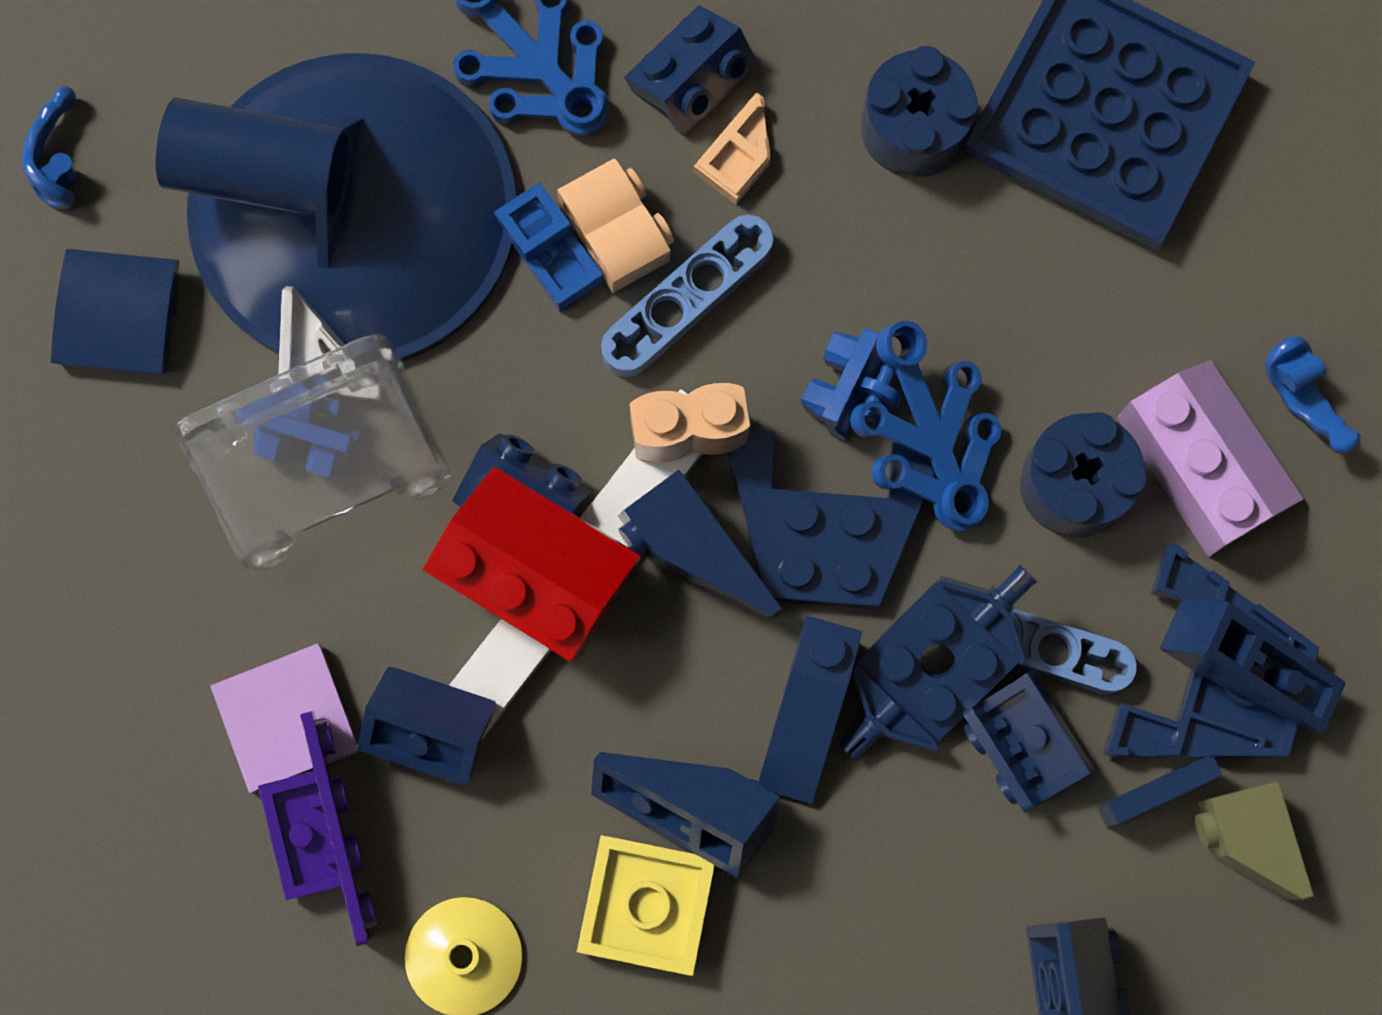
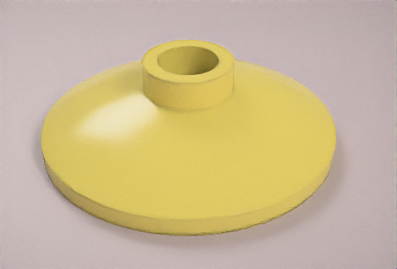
[405,897,522,1015]

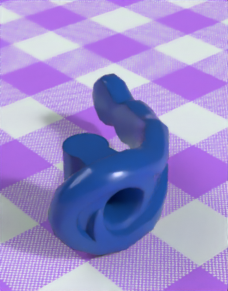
[22,86,77,210]
[1265,336,1361,454]

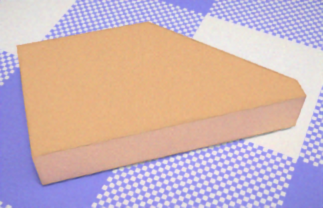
[694,92,770,205]

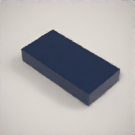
[1098,756,1223,828]

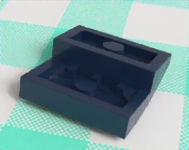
[50,248,179,374]

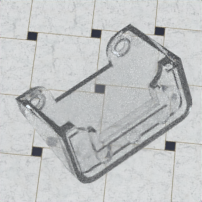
[173,334,453,571]

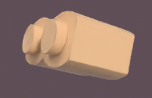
[557,158,674,293]
[630,383,750,462]

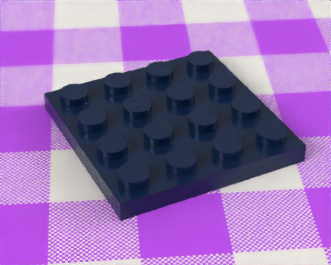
[962,0,1256,251]

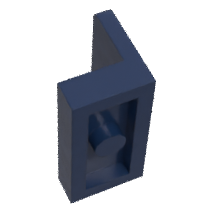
[357,667,496,787]

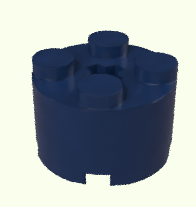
[861,46,978,177]
[1020,412,1146,538]

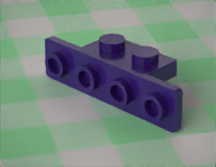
[258,711,378,946]

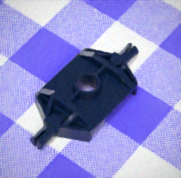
[840,564,1038,761]

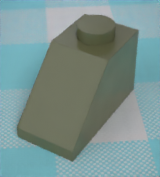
[1195,781,1314,901]

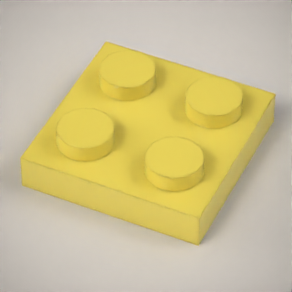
[577,835,714,976]

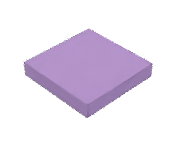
[210,643,361,794]

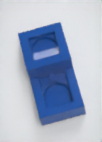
[494,182,605,312]

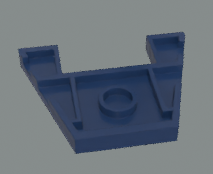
[728,429,935,610]
[1103,542,1319,758]

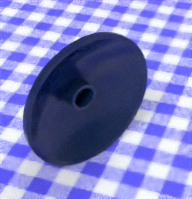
[155,53,516,369]

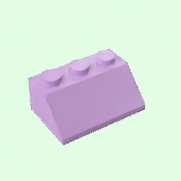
[1117,360,1304,557]

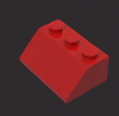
[422,466,642,662]

